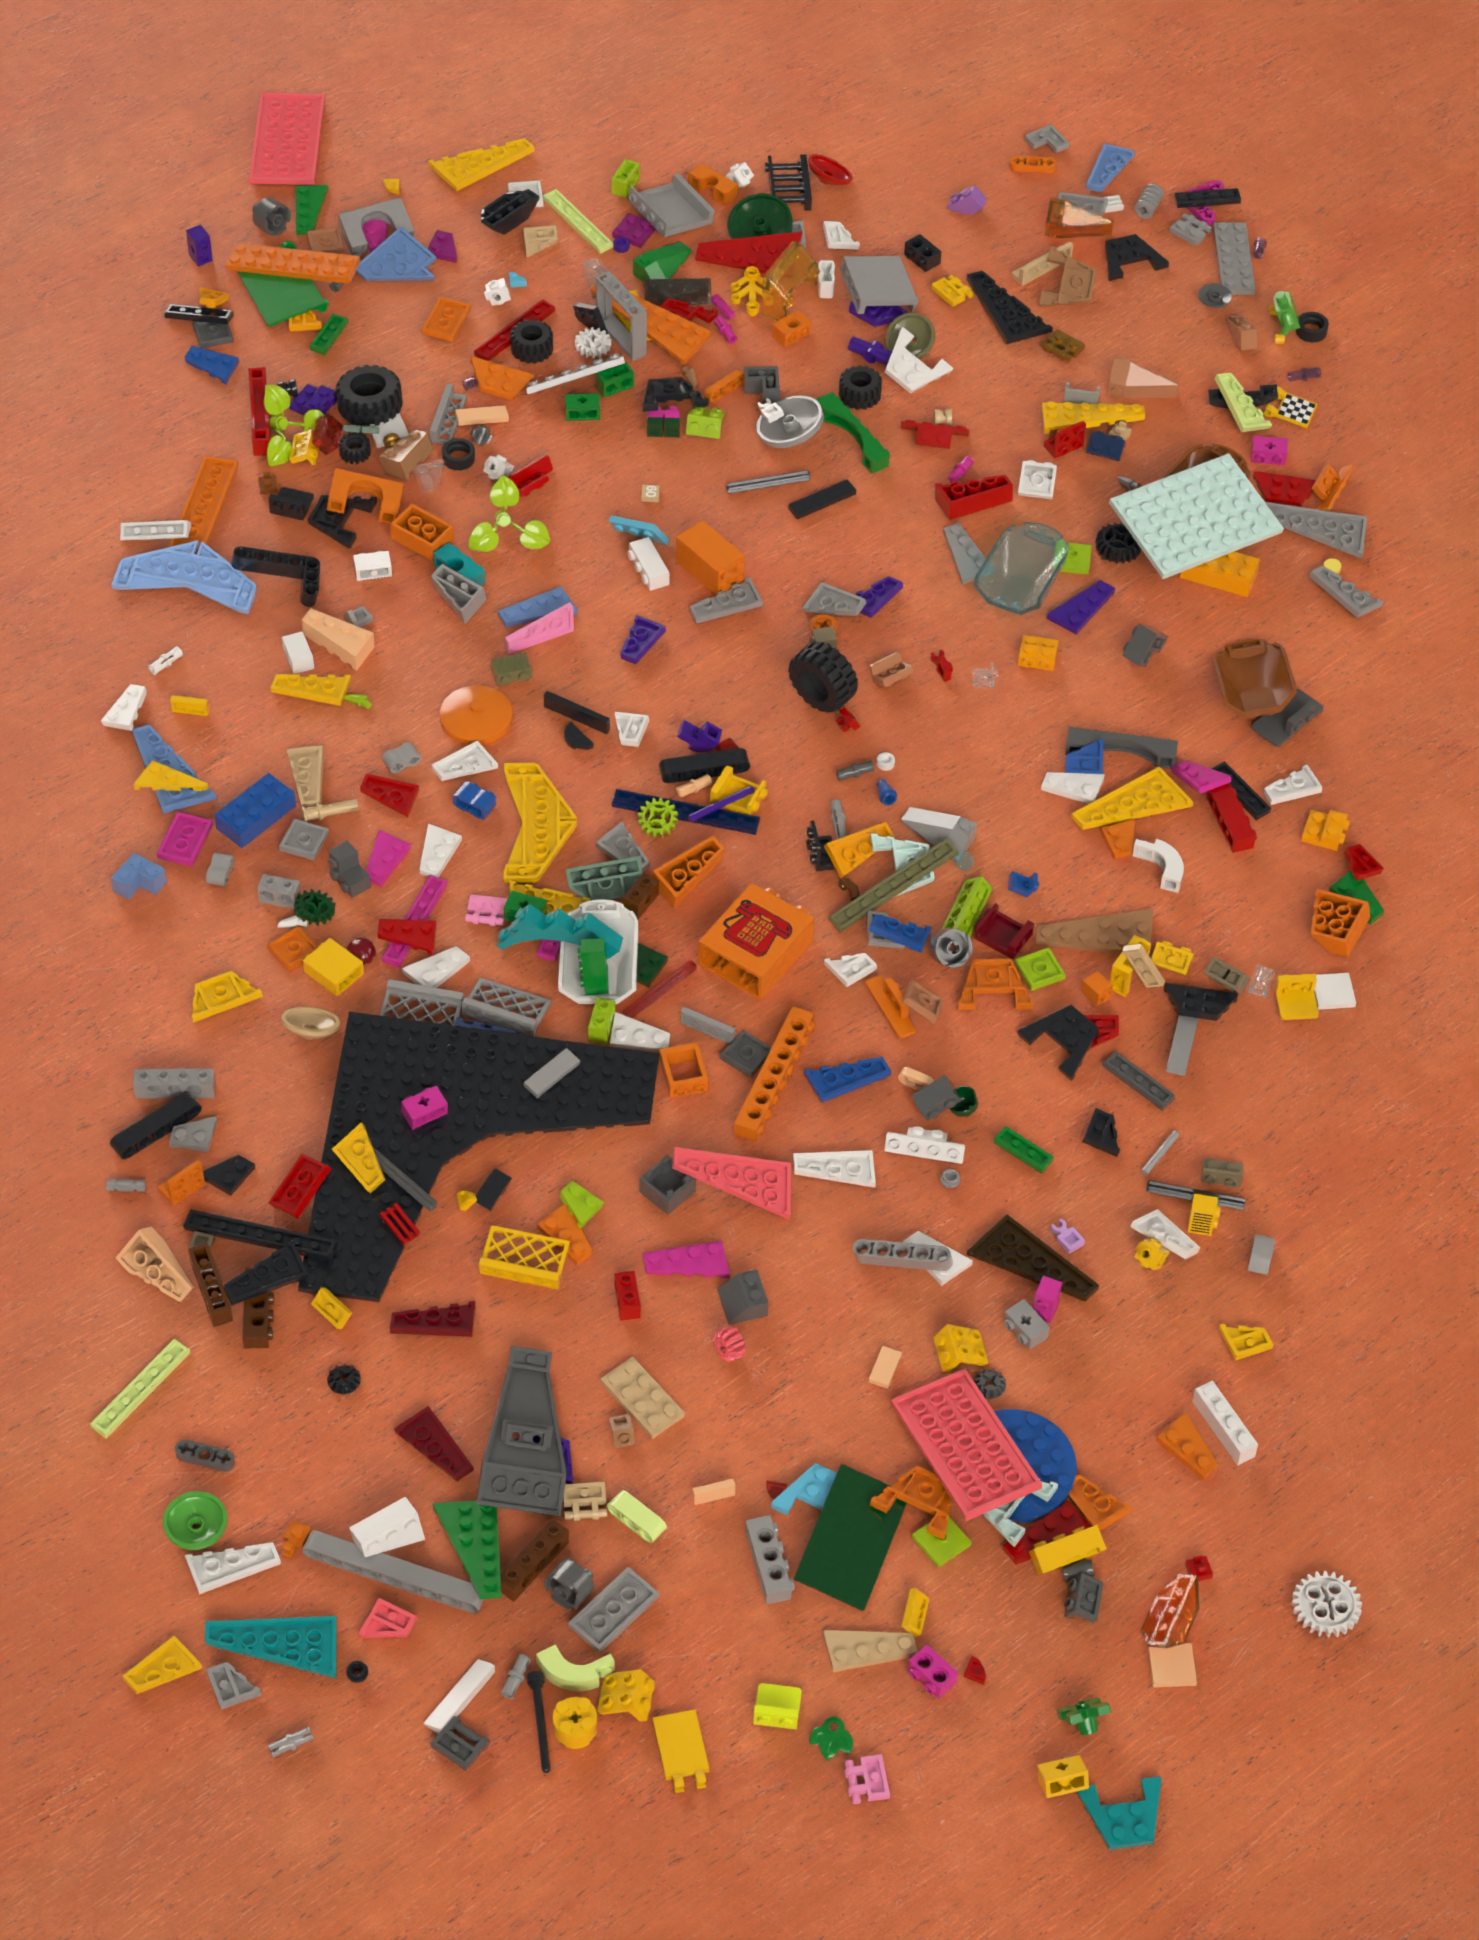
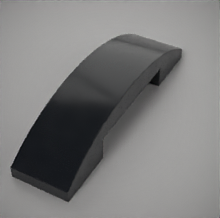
[1209,384,1278,409]

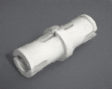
[148,646,183,675]

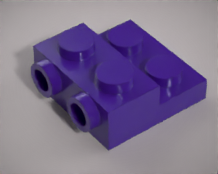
[289,384,337,416]

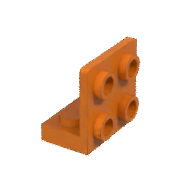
[158,1160,205,1206]

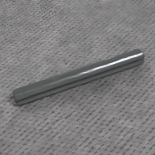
[372,1146,437,1211]

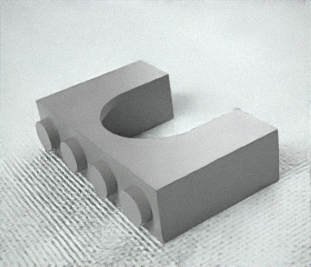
[338,198,414,255]

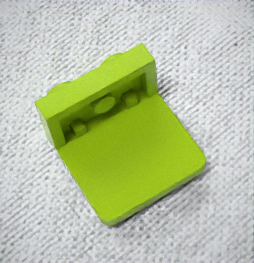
[686,407,726,439]

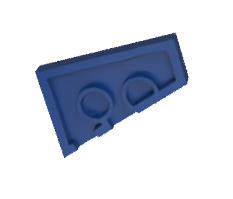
[185,346,239,385]
[869,915,932,953]

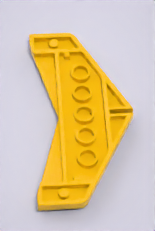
[503,763,578,883]

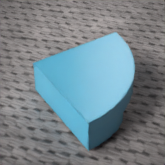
[509,272,527,288]

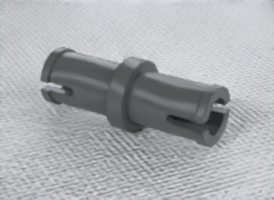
[836,760,874,781]

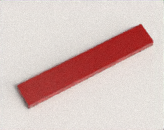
[474,299,555,361]

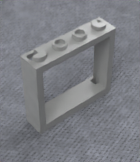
[595,271,647,361]

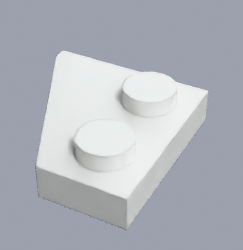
[824,953,877,987]

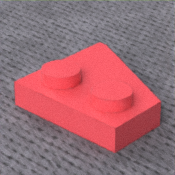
[359,1598,418,1638]

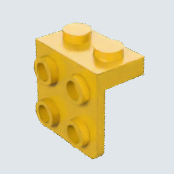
[1275,974,1319,1020]
[933,1324,988,1373]
[597,1669,655,1722]

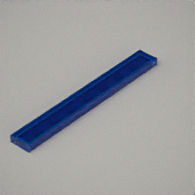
[612,789,760,835]

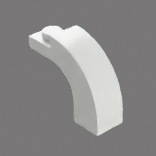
[1132,839,1184,893]

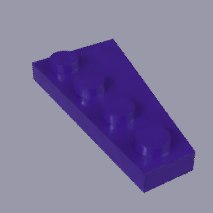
[1047,580,1115,635]

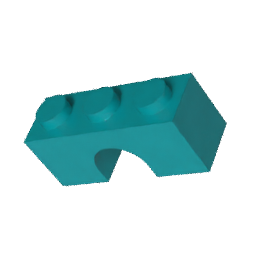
[433,542,485,586]

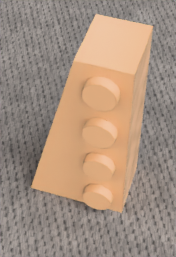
[302,608,374,671]

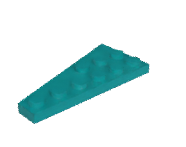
[205,1616,337,1679]

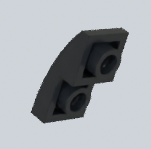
[475,1169,512,1211]

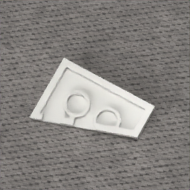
[1263,764,1322,805]
[402,946,470,988]
[610,1012,670,1053]
[1130,1209,1200,1259]

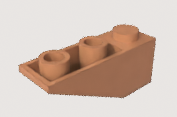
[1226,314,1257,350]

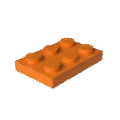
[421,296,471,342]

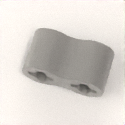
[382,742,422,774]
[206,853,234,887]

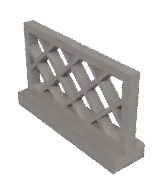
[462,978,552,1037]
[380,979,464,1026]

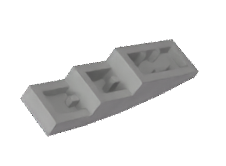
[1166,1015,1198,1076]

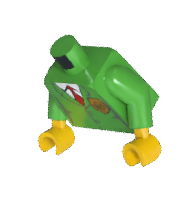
[1268,291,1300,344]

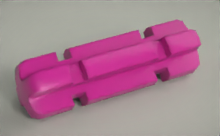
[711,294,735,320]

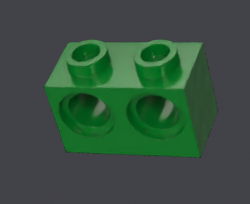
[596,362,634,398]

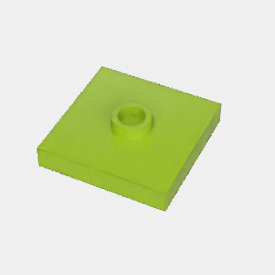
[1054,541,1092,575]
[1014,947,1066,991]
[912,1517,972,1568]

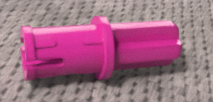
[714,315,738,344]
[948,456,974,482]

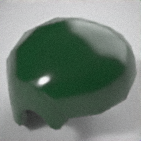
[950,1086,979,1117]

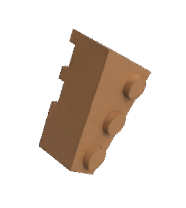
[379,430,433,480]

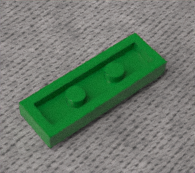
[310,314,348,355]
[994,1126,1054,1174]

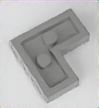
[1025,125,1069,153]

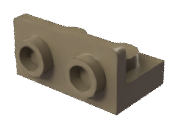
[1201,1158,1243,1187]

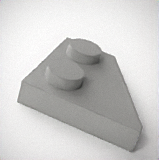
[169,1117,217,1152]

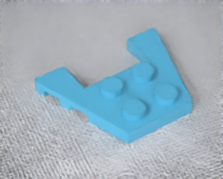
[770,1463,837,1516]

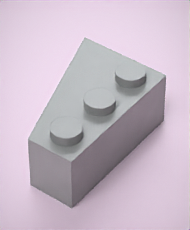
[431,564,487,624]

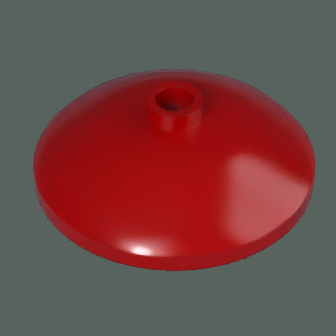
[808,154,853,186]

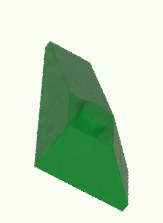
[633,242,692,291]

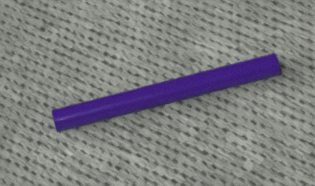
[688,786,755,822]

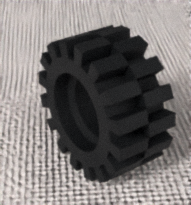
[339,432,371,464]

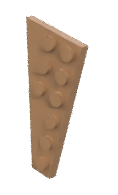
[1036,908,1153,956]

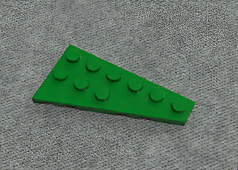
[433,1501,502,1599]

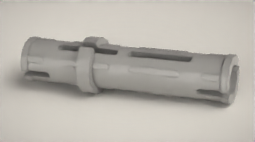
[830,800,847,840]

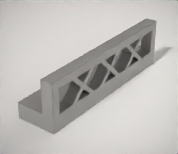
[430,383,467,445]

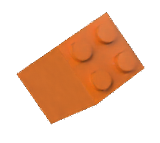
[676,520,745,596]

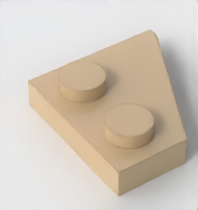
[523,225,558,257]

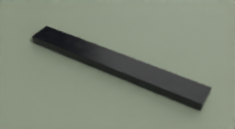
[183,1209,338,1261]

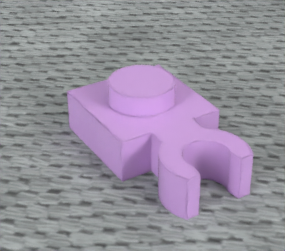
[1050,1219,1085,1254]

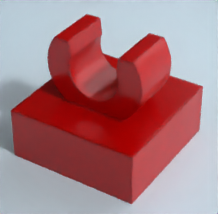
[836,707,861,732]
[1185,1555,1213,1583]

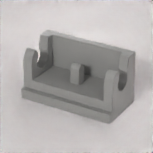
[1064,382,1100,404]

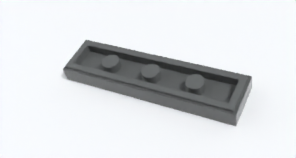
[1103,1051,1176,1111]

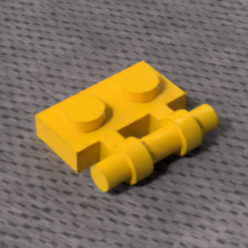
[931,275,974,307]

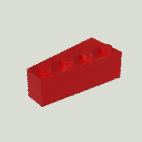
[935,475,1013,520]

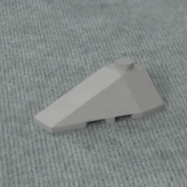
[901,807,977,863]

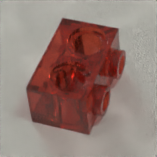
[311,413,343,455]

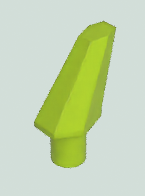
[344,694,372,709]

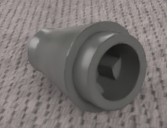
[1062,1558,1094,1580]

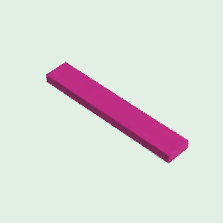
[382,875,447,968]

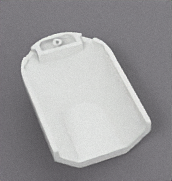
[558,899,639,1004]

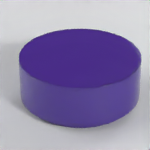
[613,237,630,253]

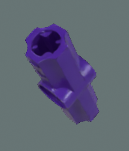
[848,336,892,365]

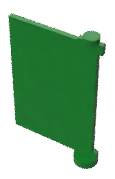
[237,241,330,327]

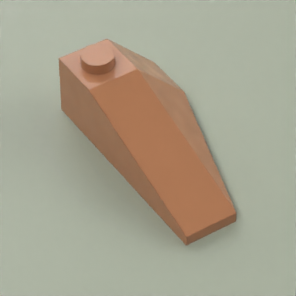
[1107,357,1179,398]

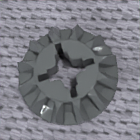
[973,1368,1006,1399]

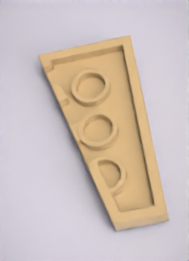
[287,745,324,808]
[823,1630,918,1672]

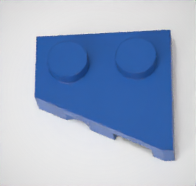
[1065,739,1104,774]

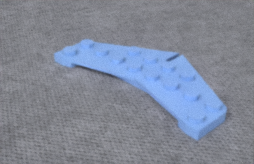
[111,540,257,614]

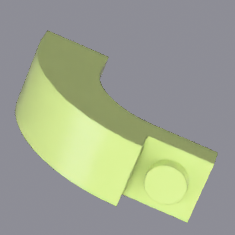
[536,1644,615,1692]

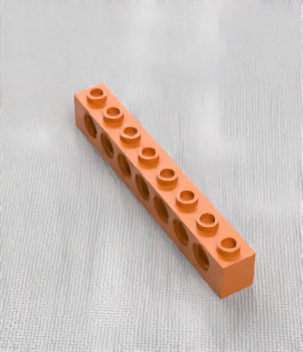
[734,1006,816,1142]

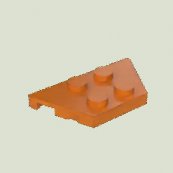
[470,356,535,401]

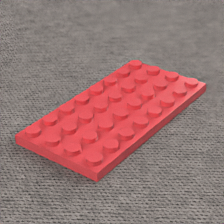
[249,93,325,185]
[891,1369,1042,1521]

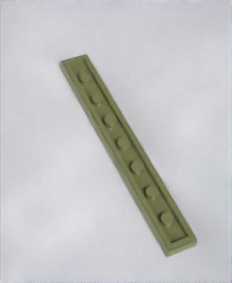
[828,838,958,933]

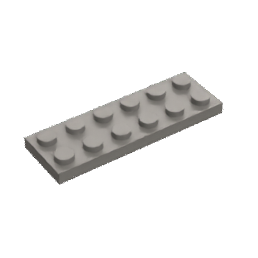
[1213,222,1256,295]

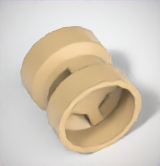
[934,409,952,426]

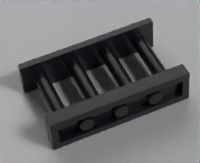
[765,154,812,211]

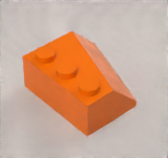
[1311,889,1370,957]

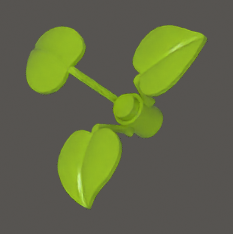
[264,385,329,467]
[468,475,551,552]

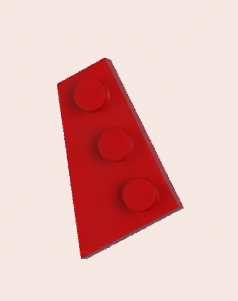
[377,919,437,956]

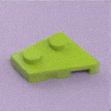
[559,1181,604,1229]

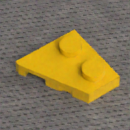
[1219,1324,1273,1361]

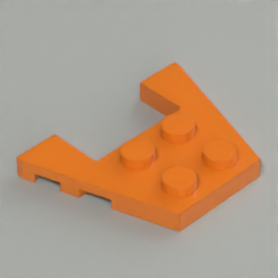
[958,959,1034,1010]
[870,1466,952,1540]

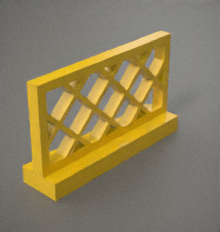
[479,1225,570,1290]

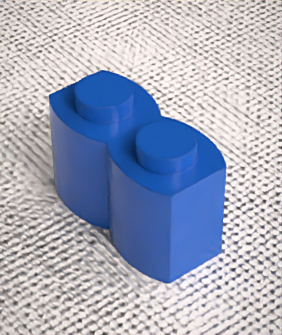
[453,781,496,820]

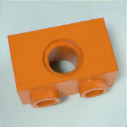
[772,310,811,347]

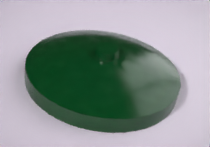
[727,193,793,239]

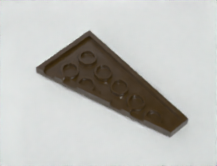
[967,1214,1099,1302]

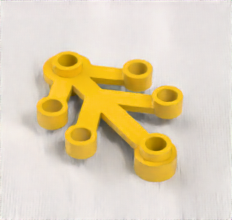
[731,266,774,316]

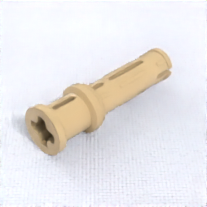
[301,799,359,822]

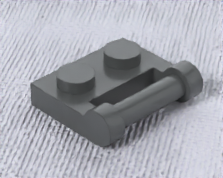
[431,1716,490,1771]

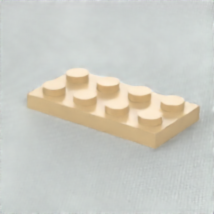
[600,1357,685,1439]

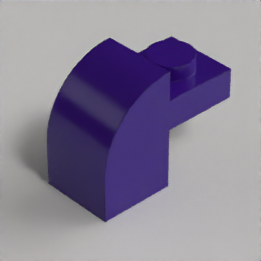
[677,720,722,752]

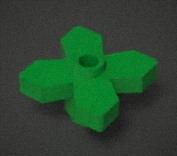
[1057,1697,1111,1735]

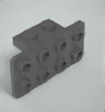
[1252,689,1323,747]

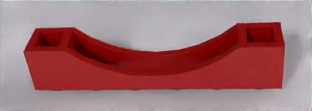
[248,367,270,456]

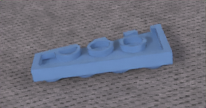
[498,587,578,627]

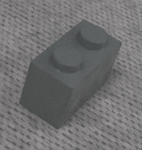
[912,1075,961,1121]

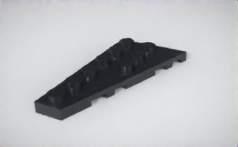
[967,271,1053,344]

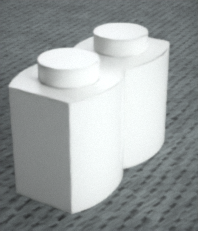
[818,260,835,298]

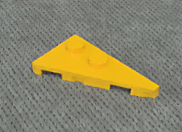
[133,760,208,791]

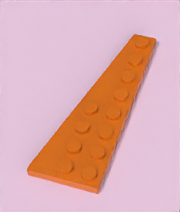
[591,284,711,365]

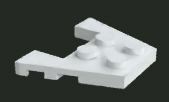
[884,327,954,394]

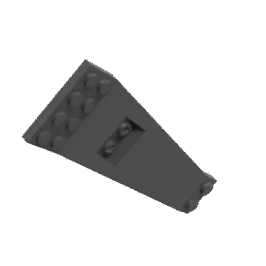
[476,1346,566,1516]

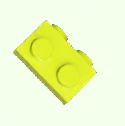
[753,1683,802,1730]

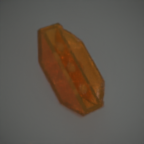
[1141,1574,1200,1648]

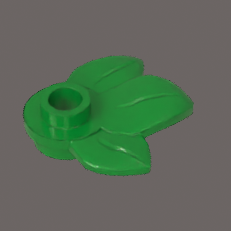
[809,1716,853,1760]

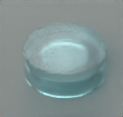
[955,851,974,871]

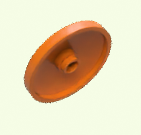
[440,685,513,745]

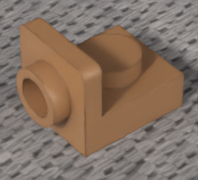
[609,1414,635,1448]

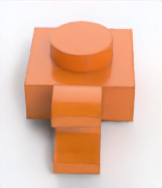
[282,1520,312,1559]

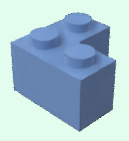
[111,853,167,900]

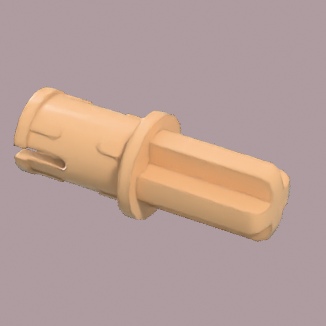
[676,774,712,797]

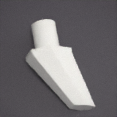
[277,915,309,928]

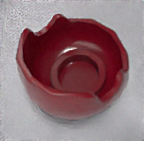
[346,938,377,965]

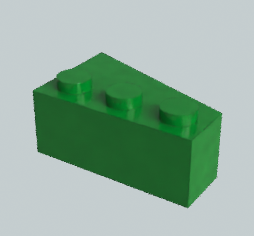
[577,938,609,995]

